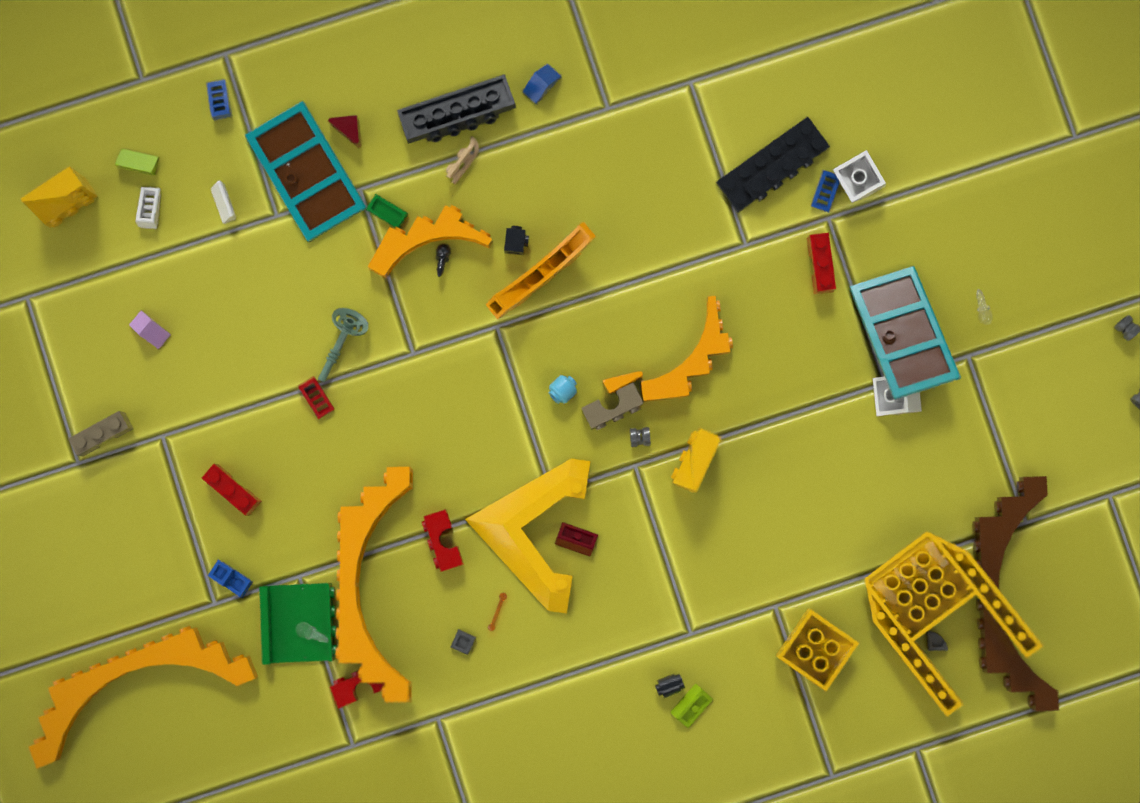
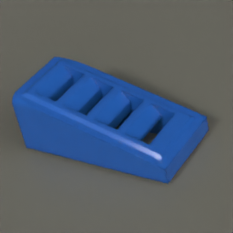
[207,80,233,120]
[811,170,840,212]

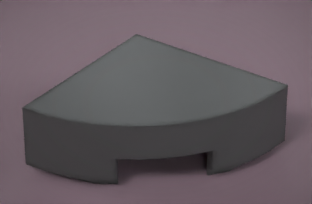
[927,631,948,651]

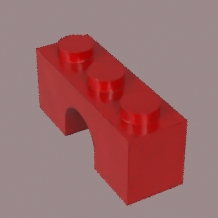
[807,232,836,295]
[202,463,262,516]
[422,509,464,572]
[330,670,385,709]

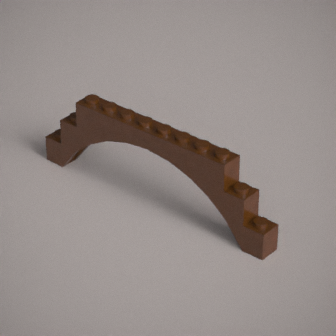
[972,476,1059,711]

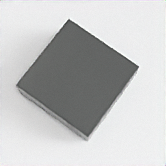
[450,629,476,655]

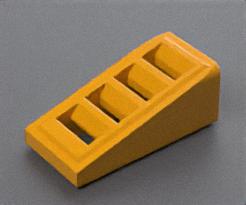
[602,371,643,395]

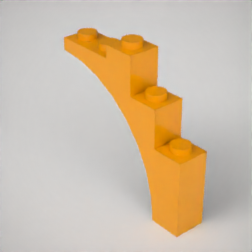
[368,205,493,278]
[486,222,596,320]
[640,296,733,402]

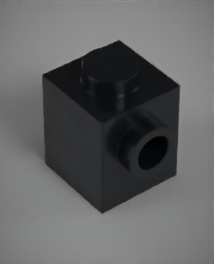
[504,226,529,256]

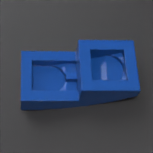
[208,560,253,598]

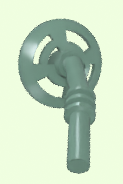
[318,308,369,383]

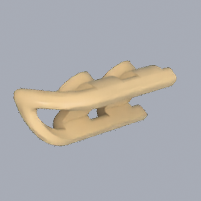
[446,136,479,184]

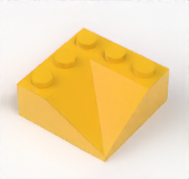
[21,166,98,228]
[671,428,721,493]
[775,608,859,691]

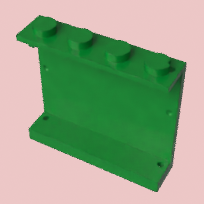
[259,583,337,665]

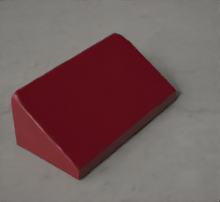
[555,522,598,557]

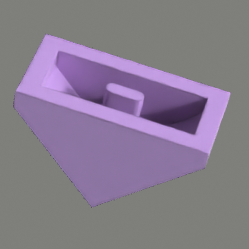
[129,310,171,349]

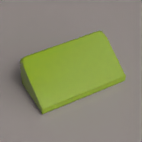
[115,149,159,176]
[671,684,713,728]

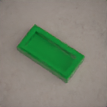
[366,194,408,228]

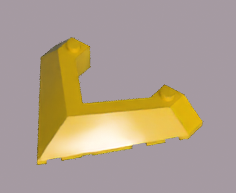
[465,458,590,614]

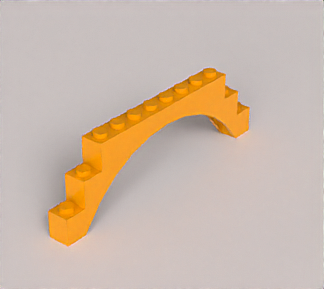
[336,467,413,702]
[29,626,258,768]

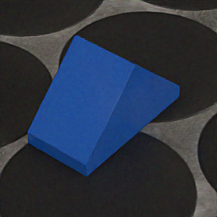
[522,64,561,104]

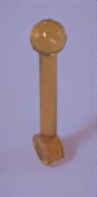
[488,593,507,631]

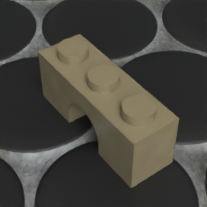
[581,383,643,431]
[68,411,134,456]

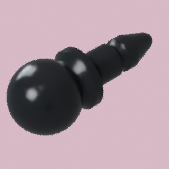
[436,244,451,277]

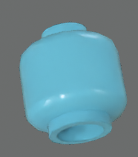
[549,375,577,404]

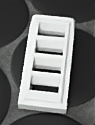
[135,187,161,229]

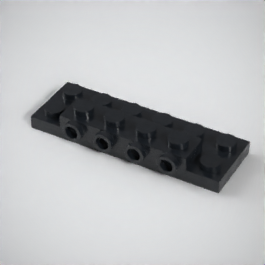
[397,74,516,144]
[716,117,830,213]

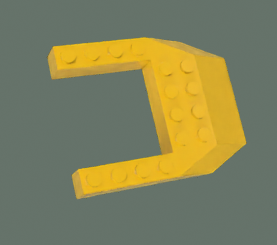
[864,532,1043,716]

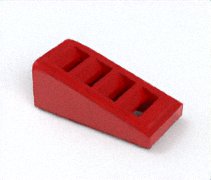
[298,376,335,419]

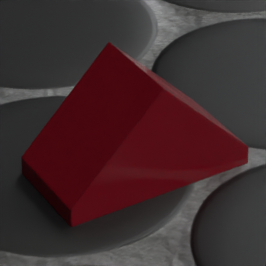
[328,115,361,148]

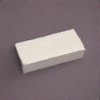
[211,181,236,223]

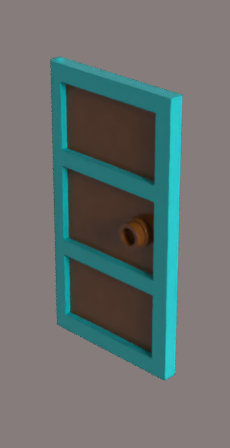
[245,101,367,242]
[850,266,961,400]

